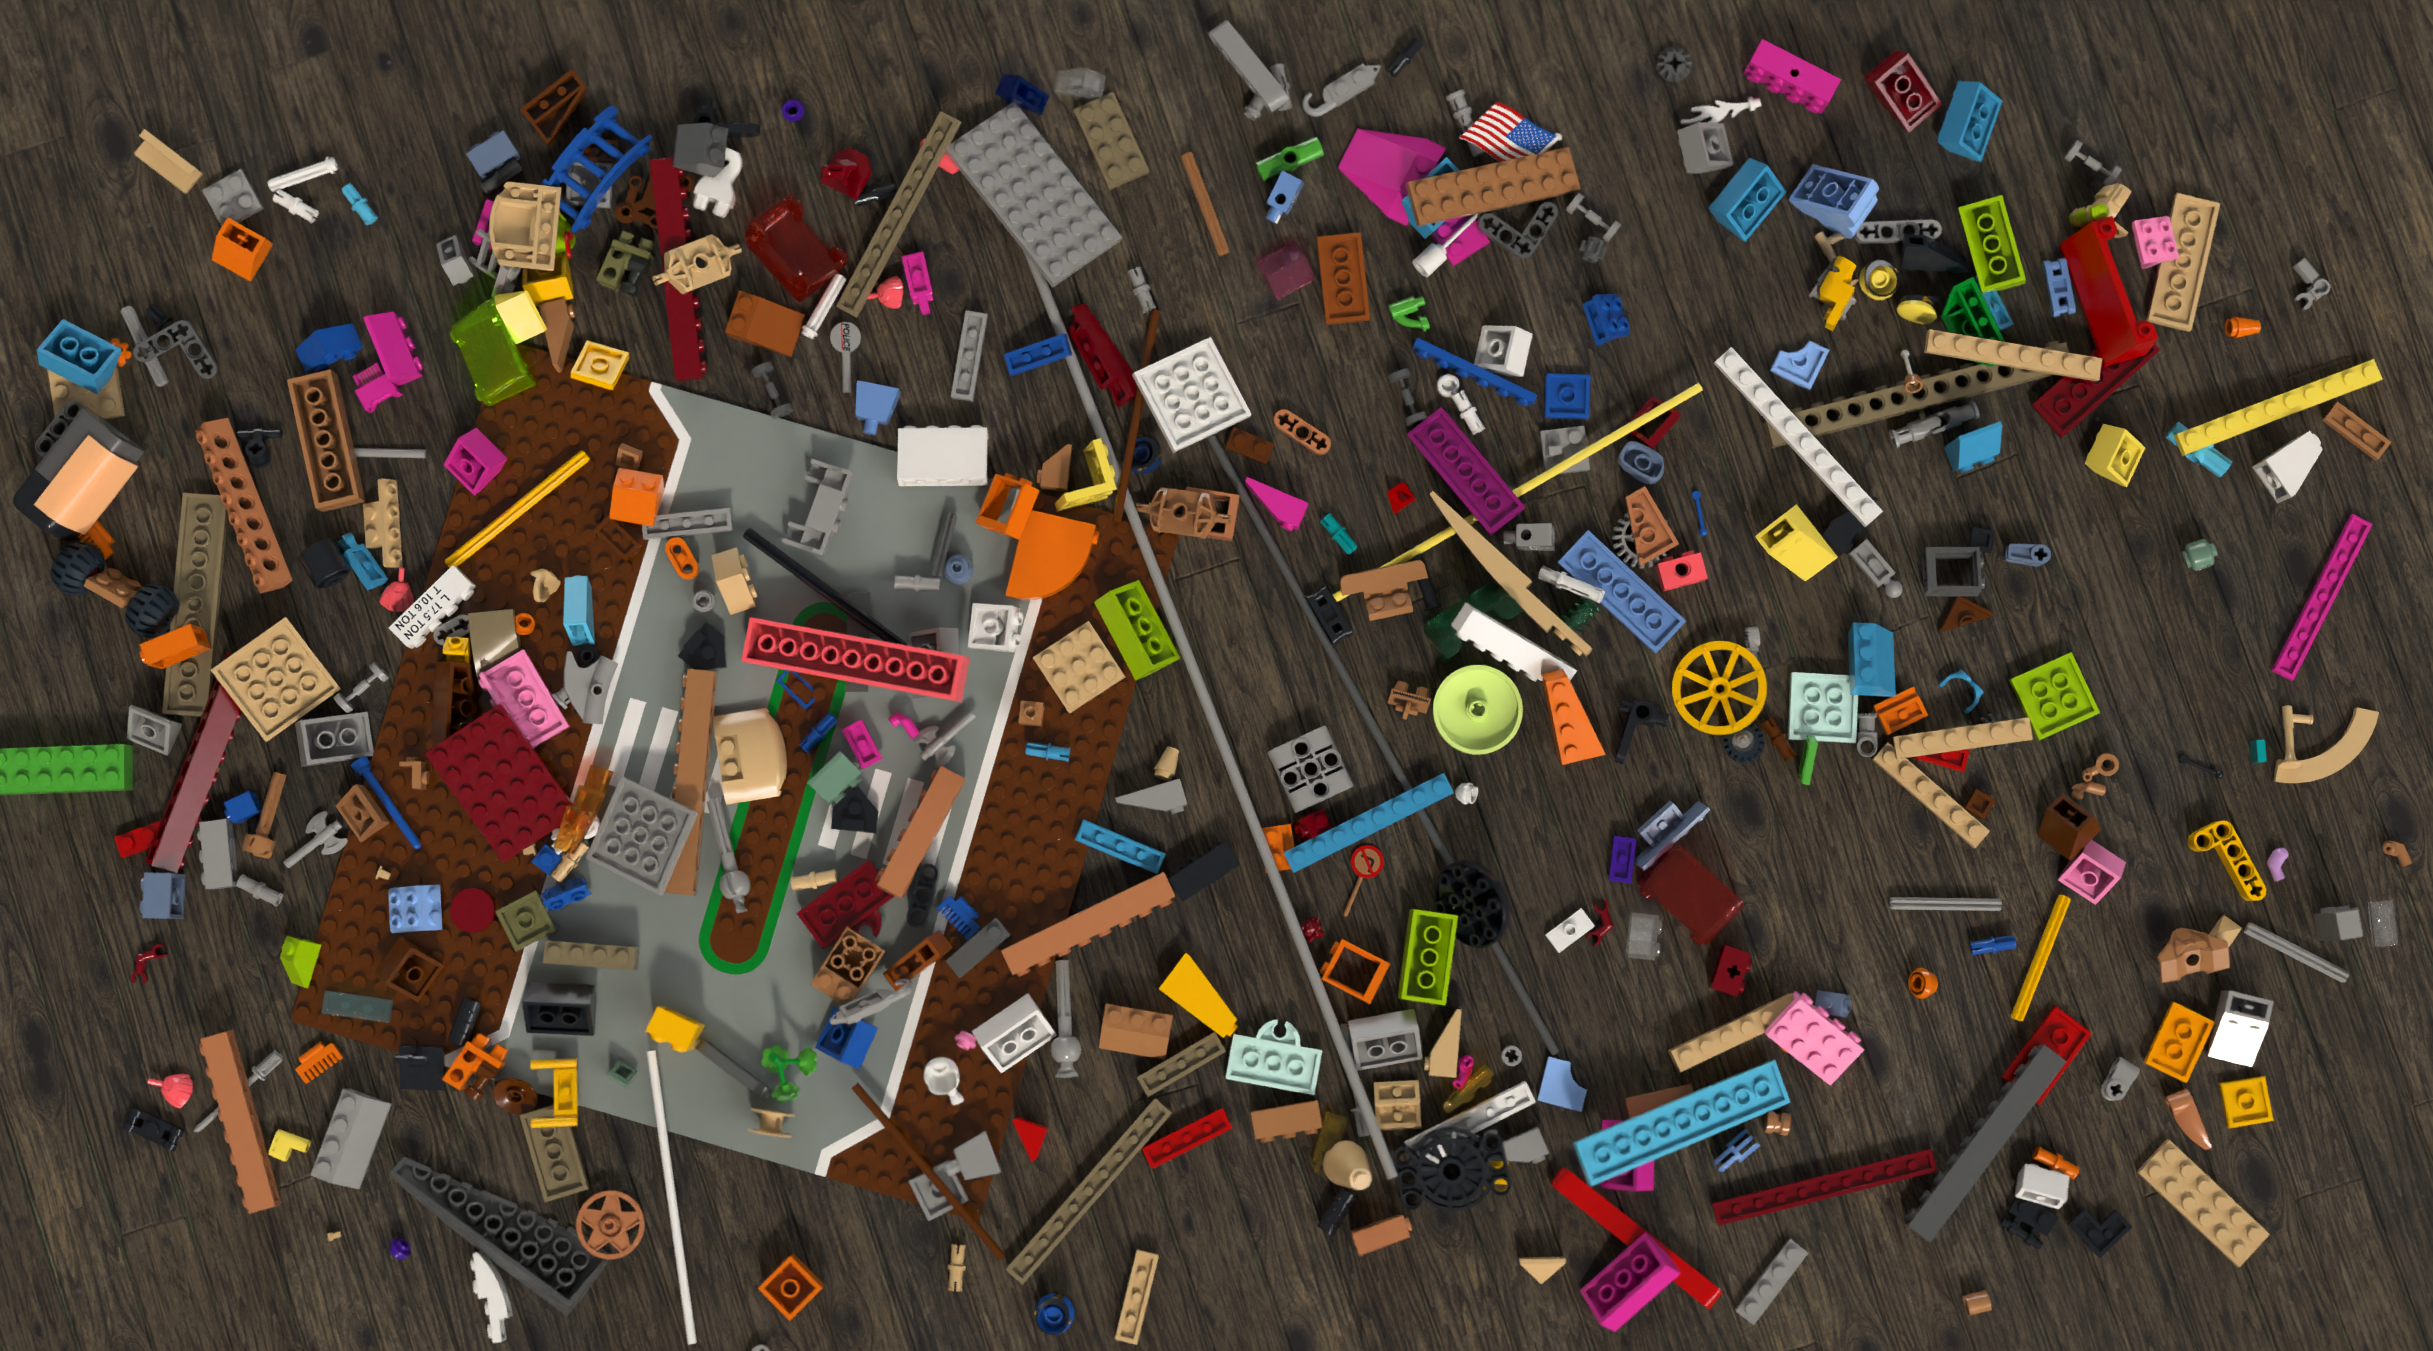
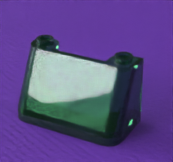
[1424,583,1523,664]

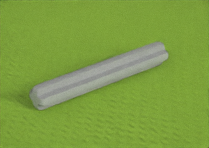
[121,306,168,387]

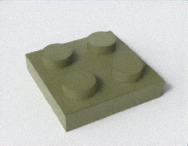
[495,891,557,952]

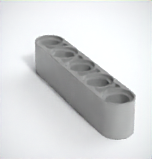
[1208,20,1289,113]

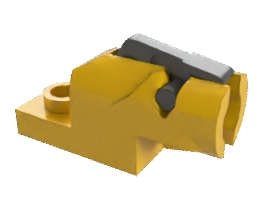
[1818,256,1856,331]

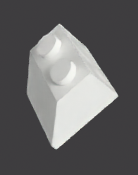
[1474,325,1532,377]

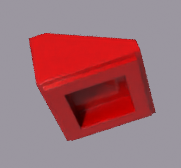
[1387,481,1416,514]

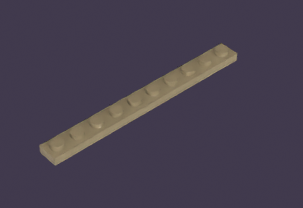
[836,111,961,318]
[1006,1098,1172,1285]

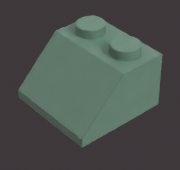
[807,751,863,804]

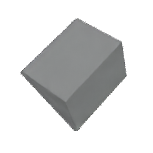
[127,705,182,756]

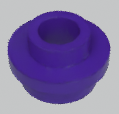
[782,100,804,122]
[389,1238,411,1260]

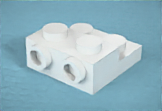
[968,603,1023,652]

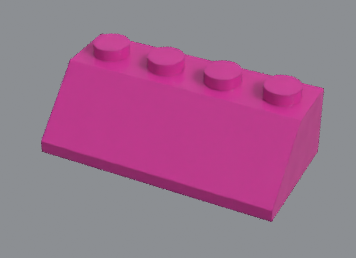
[1580,1232,1681,1332]

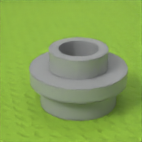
[692,590,715,612]

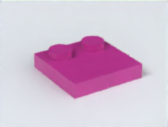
[1431,215,1490,267]

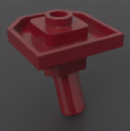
[820,148,872,200]

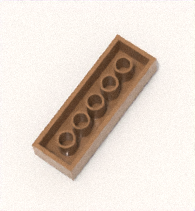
[287,369,366,512]

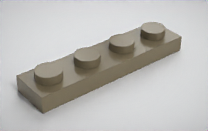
[1137,1032,1226,1097]

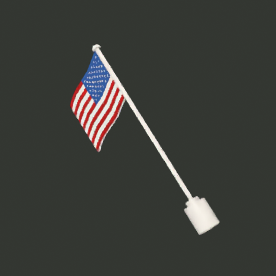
[1412,102,1562,277]

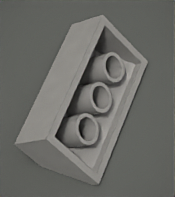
[310,1088,392,1189]

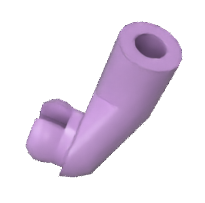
[2267,848,2288,882]

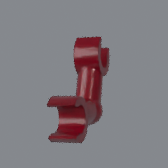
[1586,899,1614,946]
[131,944,168,984]

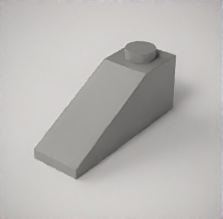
[1115,779,1188,814]
[1491,1127,1549,1164]

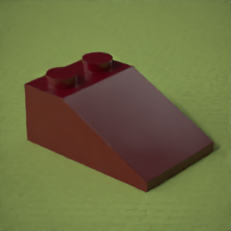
[1863,50,1942,132]

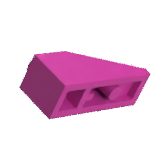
[1245,477,1309,531]

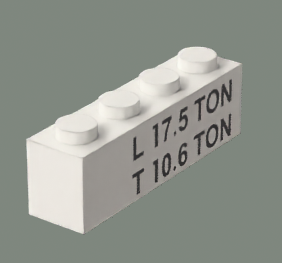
[389,565,477,649]

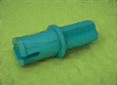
[1320,513,1357,554]

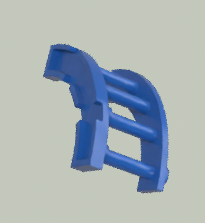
[541,105,652,233]

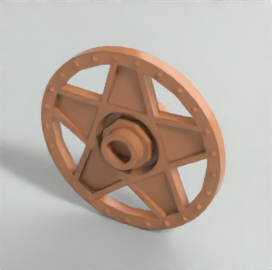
[576,1190,645,1259]

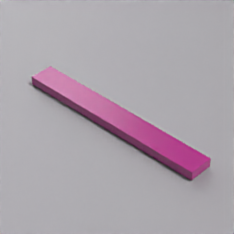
[2271,514,2373,681]

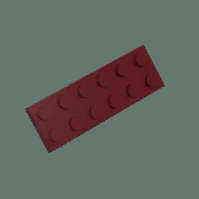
[2031,344,2160,438]

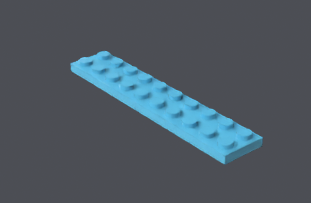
[1573,1060,1790,1186]

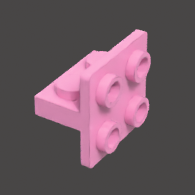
[2131,216,2179,269]

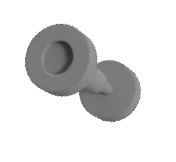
[2064,140,2122,185]
[1566,193,1621,242]
[333,661,390,714]

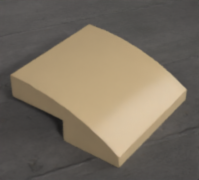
[1374,1080,1421,1131]

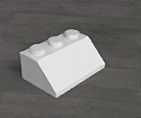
[972,993,1057,1073]

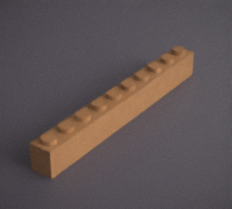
[666,669,718,896]

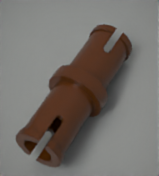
[1761,717,1797,762]

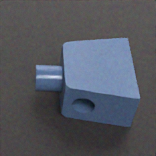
[1266,171,1304,224]
[856,380,901,435]

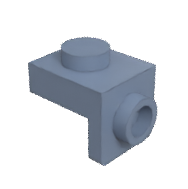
[1815,990,1852,1018]

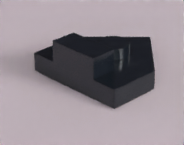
[678,622,727,670]
[831,787,879,833]

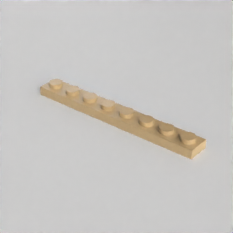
[1924,329,2102,381]

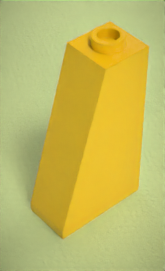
[1159,953,1238,1038]

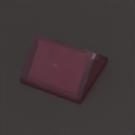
[1255,241,1315,300]

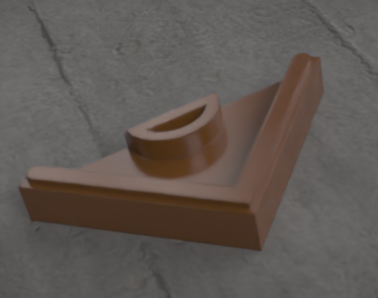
[1938,596,1995,633]

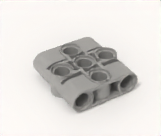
[1267,725,1354,813]

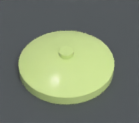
[1433,665,1523,755]

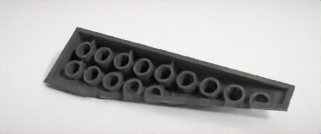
[389,1157,610,1316]

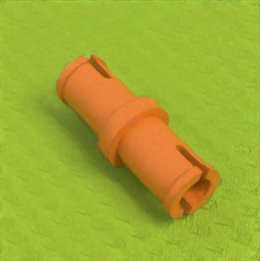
[2032,1146,2080,1179]

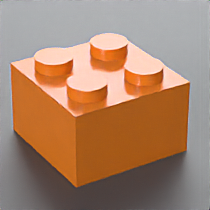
[758,1254,825,1321]

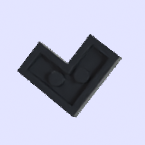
[2067,1209,2132,1258]

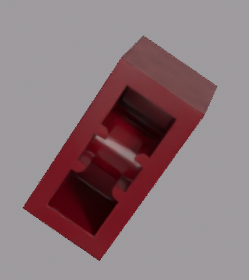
[1708,945,1753,997]

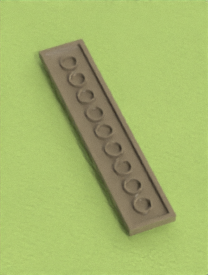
[162,493,228,717]

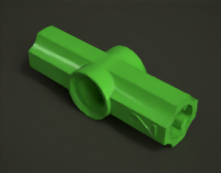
[1256,137,1324,181]

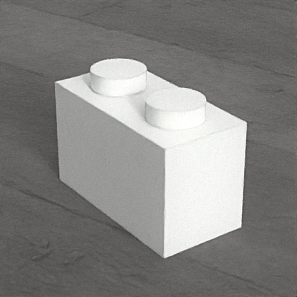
[2015,1163,2069,1209]

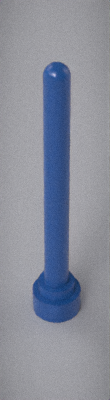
[351,756,421,849]

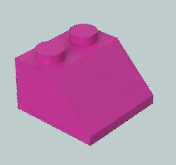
[444,428,507,496]

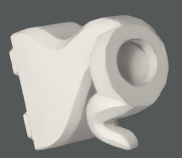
[693,148,743,218]

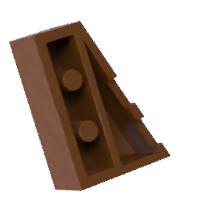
[520,69,588,147]

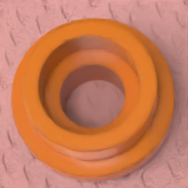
[515,613,535,635]

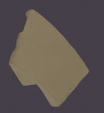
[468,609,521,680]

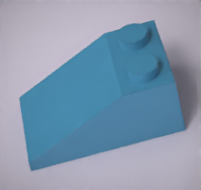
[1944,421,2002,473]

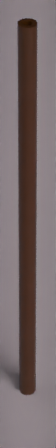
[1112,309,1160,523]
[851,1083,1006,1261]

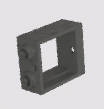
[1921,547,1985,596]

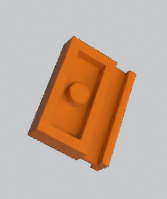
[1872,687,1928,735]
[1262,824,1294,873]

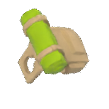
[2069,184,2132,238]

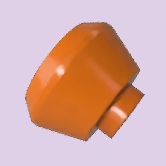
[1908,968,1938,999]

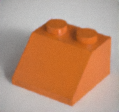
[609,468,664,527]

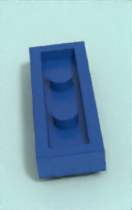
[1004,334,1072,376]

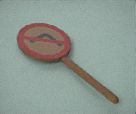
[1343,845,1384,917]

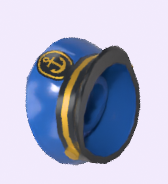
[1034,1293,1074,1335]

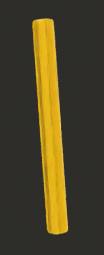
[2011,895,2071,1021]

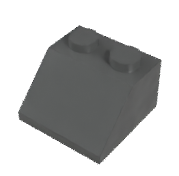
[672,123,728,178]

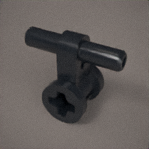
[236,428,283,468]

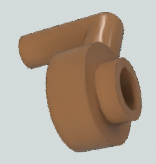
[2082,753,2119,782]

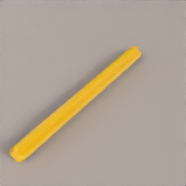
[445,450,590,568]

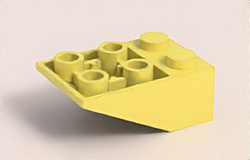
[1755,504,1838,582]

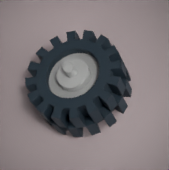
[1723,724,1765,764]

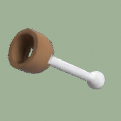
[1900,350,1923,393]

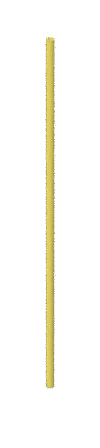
[1333,383,1703,602]

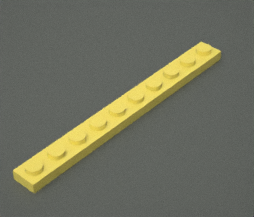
[2174,359,2382,456]

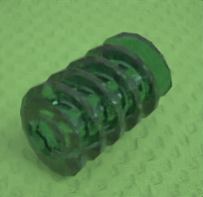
[1560,596,1603,645]

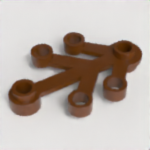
[615,168,696,229]

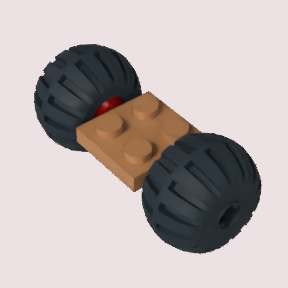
[50,541,180,639]

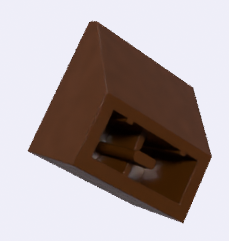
[2038,793,2102,861]

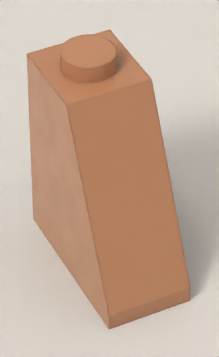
[1350,1214,1412,1256]

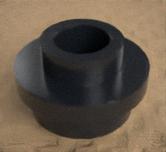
[577,645,600,667]

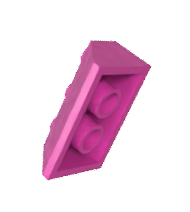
[363,312,423,386]
[1601,1120,1654,1191]

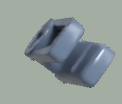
[2004,544,2051,567]

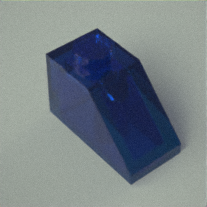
[995,74,1050,115]

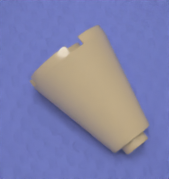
[1323,1141,1371,1190]

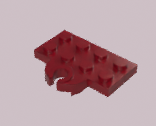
[796,860,895,950]

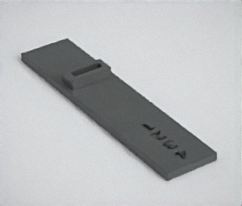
[846,592,870,692]

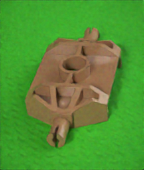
[1136,487,1231,539]

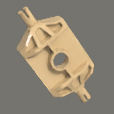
[652,234,741,295]

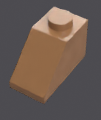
[1037,444,1073,492]

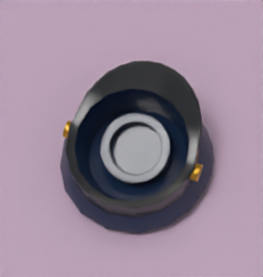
[1122,435,1162,474]

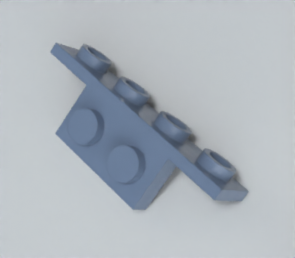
[1634,801,1710,871]

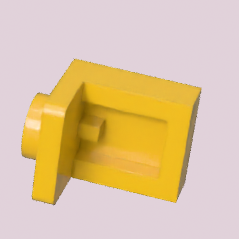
[442,637,471,663]

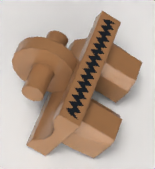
[1388,681,1431,720]

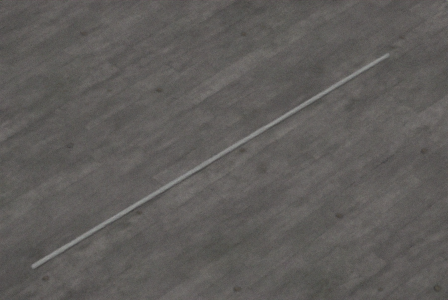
[1022,249,1398,1179]

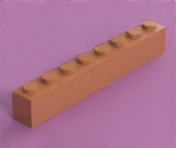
[1001,872,1176,977]
[200,1030,282,1214]

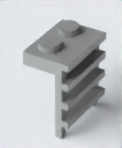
[468,228,522,298]

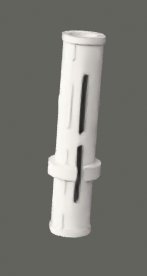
[1538,566,1605,603]

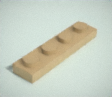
[1115,1249,1159,1345]

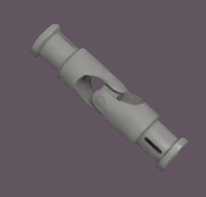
[1889,400,1980,448]

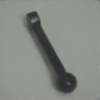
[2178,755,2224,779]

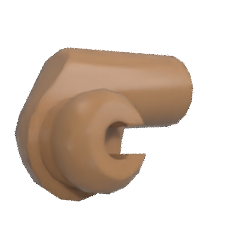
[2071,781,2106,799]
[2382,840,2412,867]

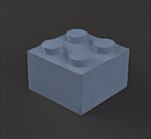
[140,873,186,919]

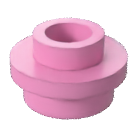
[955,1031,976,1050]

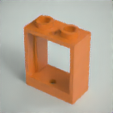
[975,473,1040,540]
[139,624,212,669]
[1320,939,1390,1004]

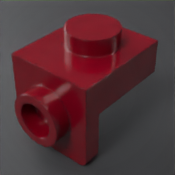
[1293,809,1333,843]

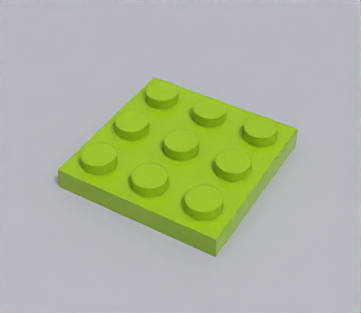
[2009,652,2100,741]

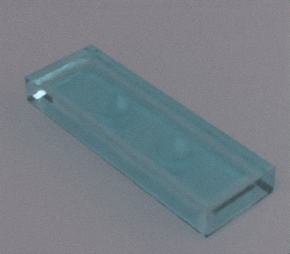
[321,991,394,1023]

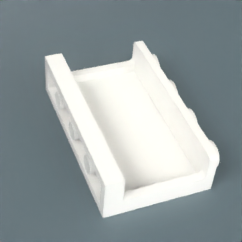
[897,425,988,486]

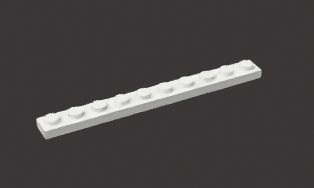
[1714,347,1883,527]

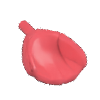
[867,276,903,309]
[379,568,414,612]
[147,1074,193,1108]

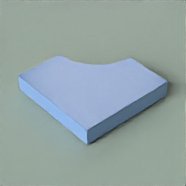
[1770,340,1829,390]
[1537,1056,1587,1112]

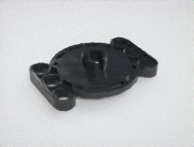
[1393,1127,1512,1211]

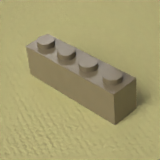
[543,941,640,970]

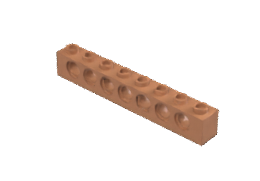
[196,418,292,593]

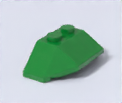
[1940,277,2005,367]

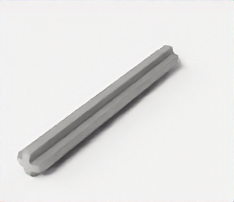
[1889,897,2002,911]
[2244,923,2349,982]

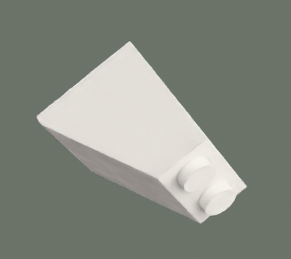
[2252,431,2323,503]

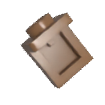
[399,757,430,790]

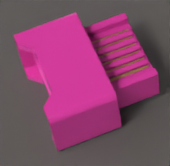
[353,362,402,413]

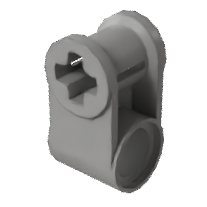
[2100,1056,2140,1101]

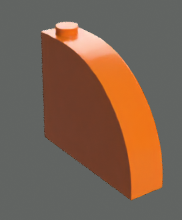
[1006,510,1100,601]

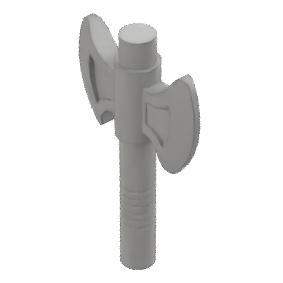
[913,711,976,769]
[283,811,348,868]

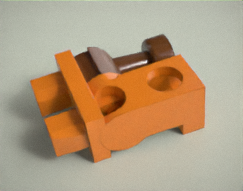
[442,1033,508,1102]

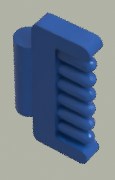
[937,896,981,940]

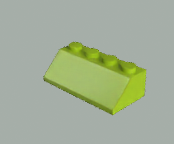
[1958,195,2026,293]
[1094,580,1180,681]
[1397,909,1458,1005]

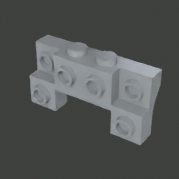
[782,459,854,557]

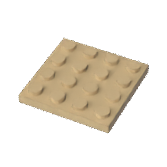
[211,617,340,742]

